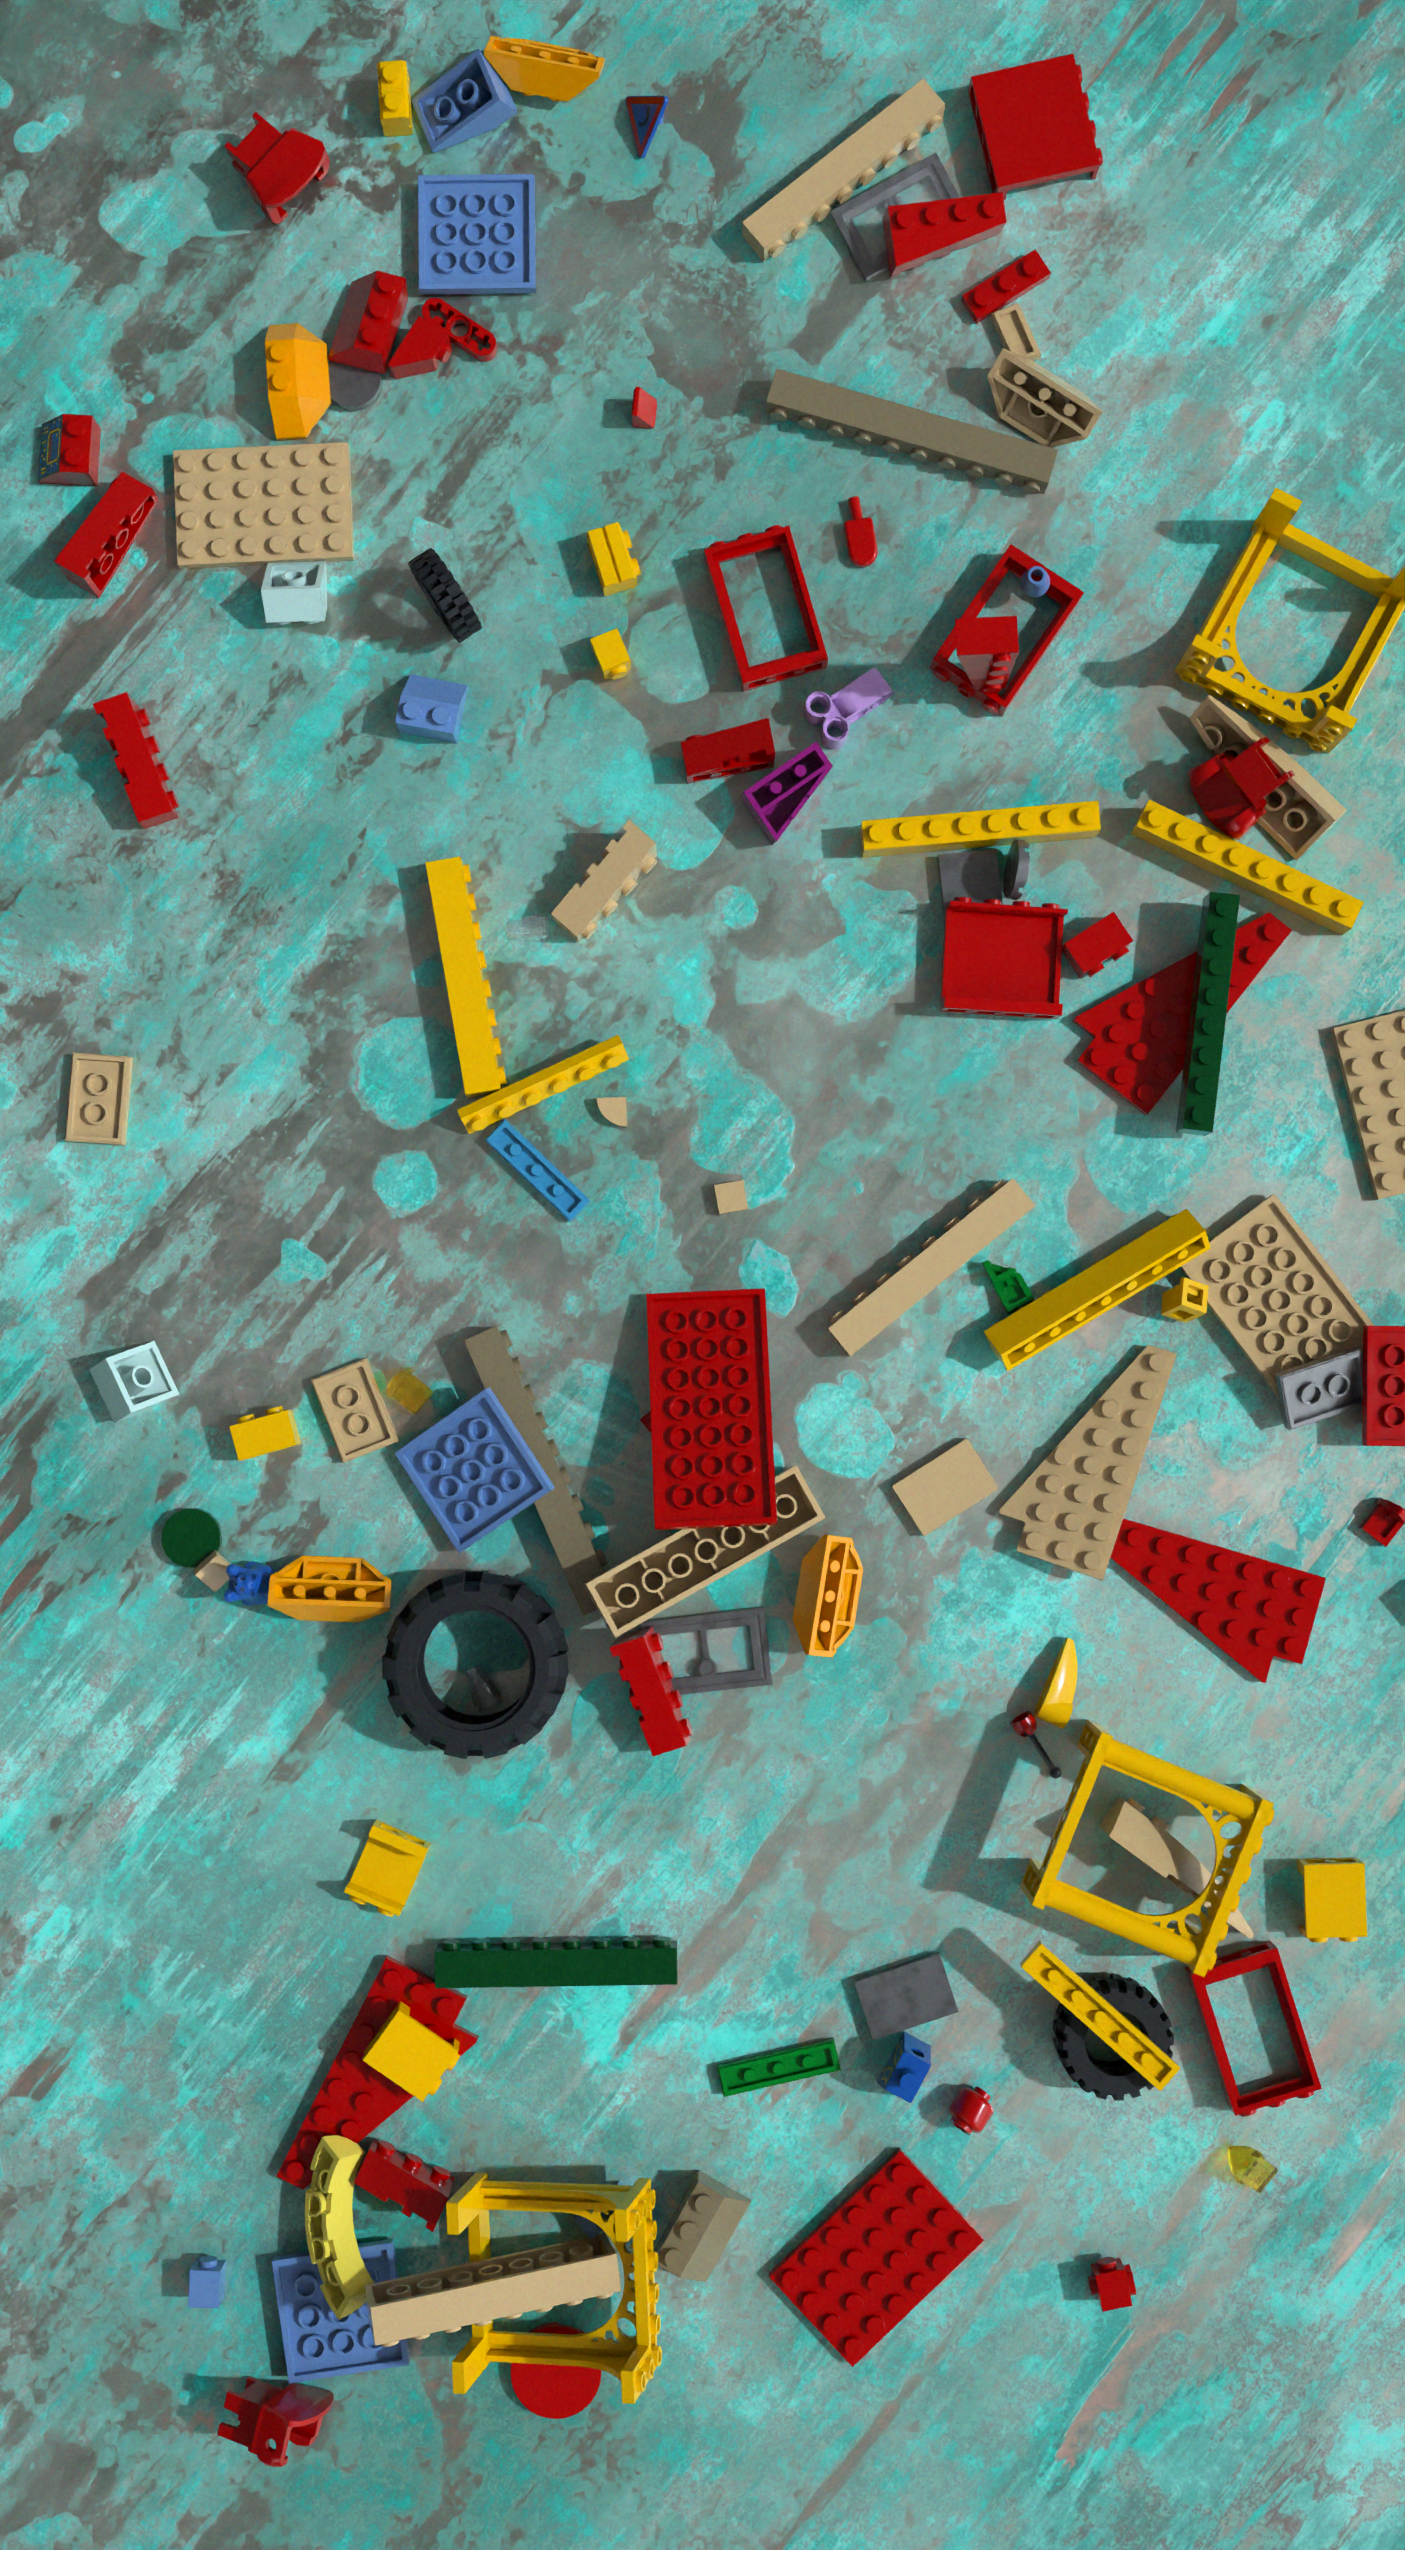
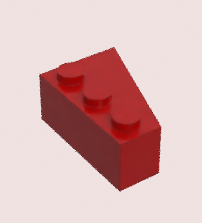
[681,718,775,784]
[354,2140,455,2232]

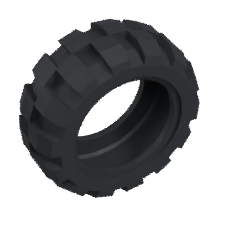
[382,1570,569,1759]

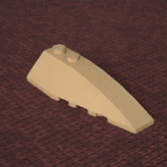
[1189,695,1347,861]
[1099,1796,1254,1939]

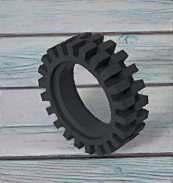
[408,548,482,643]

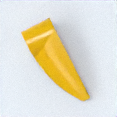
[1034,1637,1077,1729]

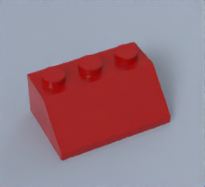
[328,271,408,374]

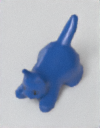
[224,1561,276,1606]

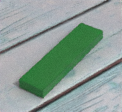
[717,2037,841,2097]

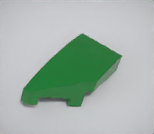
[982,1260,1034,1315]

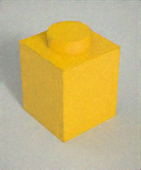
[590,628,631,680]

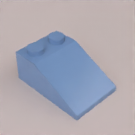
[411,48,517,152]

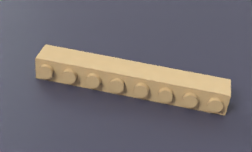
[742,78,946,262]
[827,1178,1035,1357]

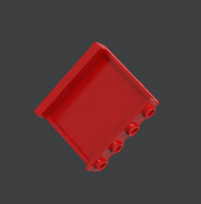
[968,54,1103,200]
[939,897,1068,1020]

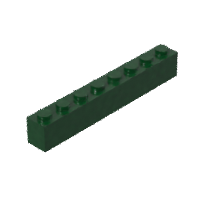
[1176,892,1240,1136]
[435,1936,678,1988]

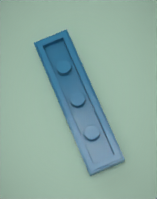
[485,1119,590,1222]

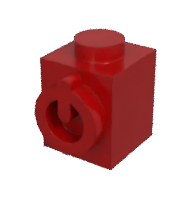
[1088,2257,1136,2312]

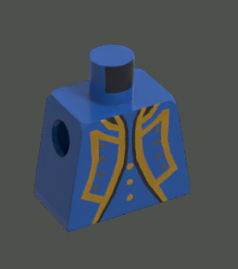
[877,2031,931,2103]

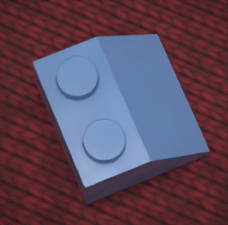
[395,674,468,743]

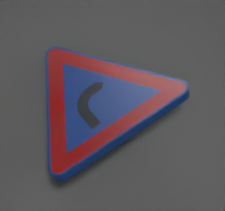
[626,96,668,158]

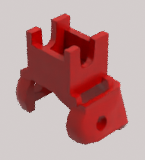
[224,112,330,224]
[1187,737,1295,840]
[217,2376,334,2467]

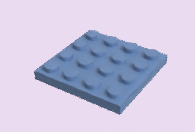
[418,174,536,294]
[395,1387,555,1553]
[272,2238,411,2383]

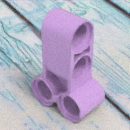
[804,668,893,749]

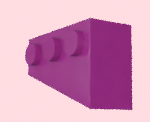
[740,741,833,845]

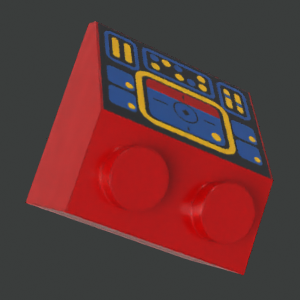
[38,414,101,486]

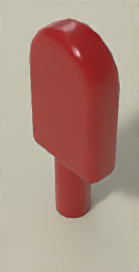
[843,496,878,568]

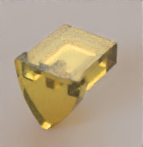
[386,1367,435,1415]
[1228,2146,1279,2194]

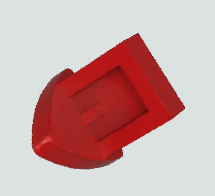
[1359,1498,1405,1547]

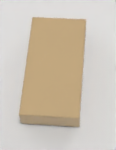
[990,303,1041,361]

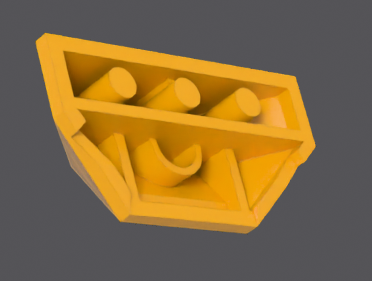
[484,36,605,102]
[265,323,331,441]
[792,1534,863,1657]
[268,1556,392,1622]

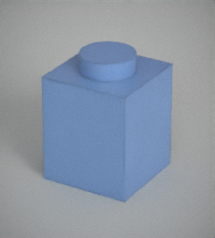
[188,2256,226,2308]

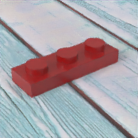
[961,249,1051,324]

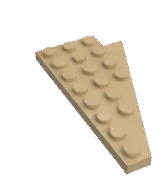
[999,1345,1177,1581]

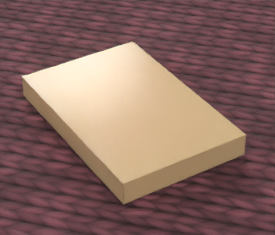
[65,1052,133,1146]
[311,1358,400,1463]
[891,1438,999,1536]

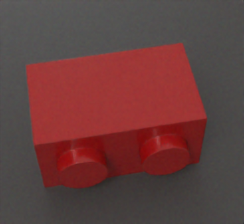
[1062,912,1133,978]

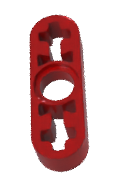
[422,298,497,362]

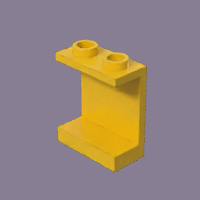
[344,1820,431,1917]
[1297,1857,1367,1943]
[363,2001,460,2102]

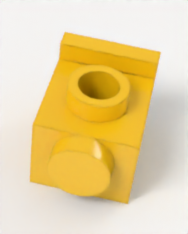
[1161,1277,1209,1323]

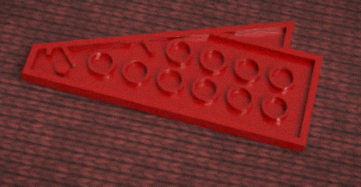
[1072,912,1292,1116]
[1110,1518,1326,1683]
[277,1955,479,2190]

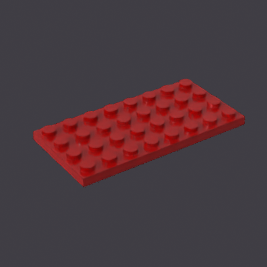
[646,1288,777,1530]

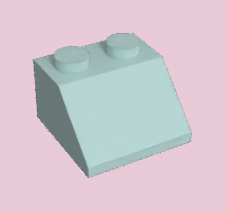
[261,561,328,625]
[89,1341,179,1423]

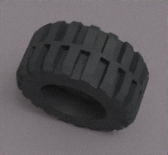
[1053,1974,1174,2101]

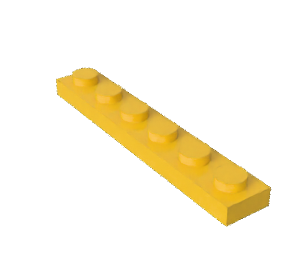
[457,1035,629,1134]
[1020,1941,1180,2091]

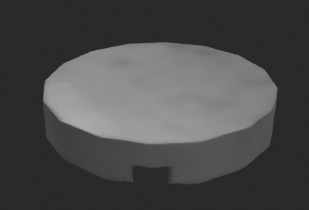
[328,361,382,411]
[1004,839,1030,900]

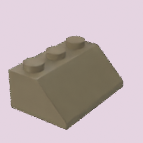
[654,2170,751,2282]

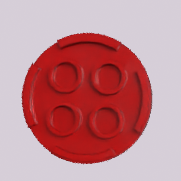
[511,2322,602,2419]

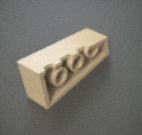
[551,819,657,942]

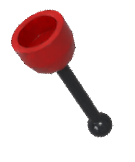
[1010,1711,1062,1779]

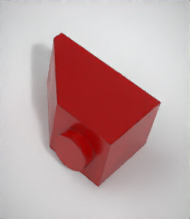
[388,316,452,380]

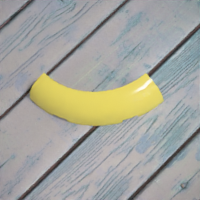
[305,2135,374,2320]

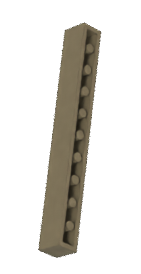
[766,368,1058,494]
[464,1326,608,1616]

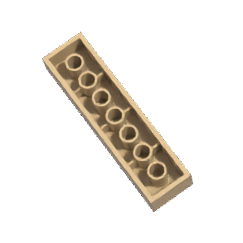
[583,1465,826,1638]
[364,2233,621,2347]

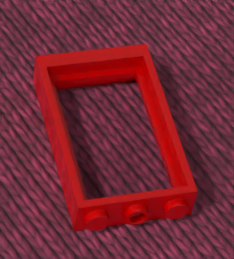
[704,525,828,692]
[930,544,1084,717]
[1185,1941,1322,2117]

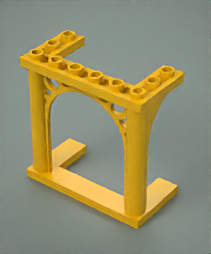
[1174,488,1405,753]
[1020,1719,1275,1977]
[446,2172,662,2404]

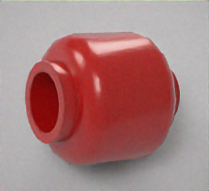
[949,2086,994,2135]

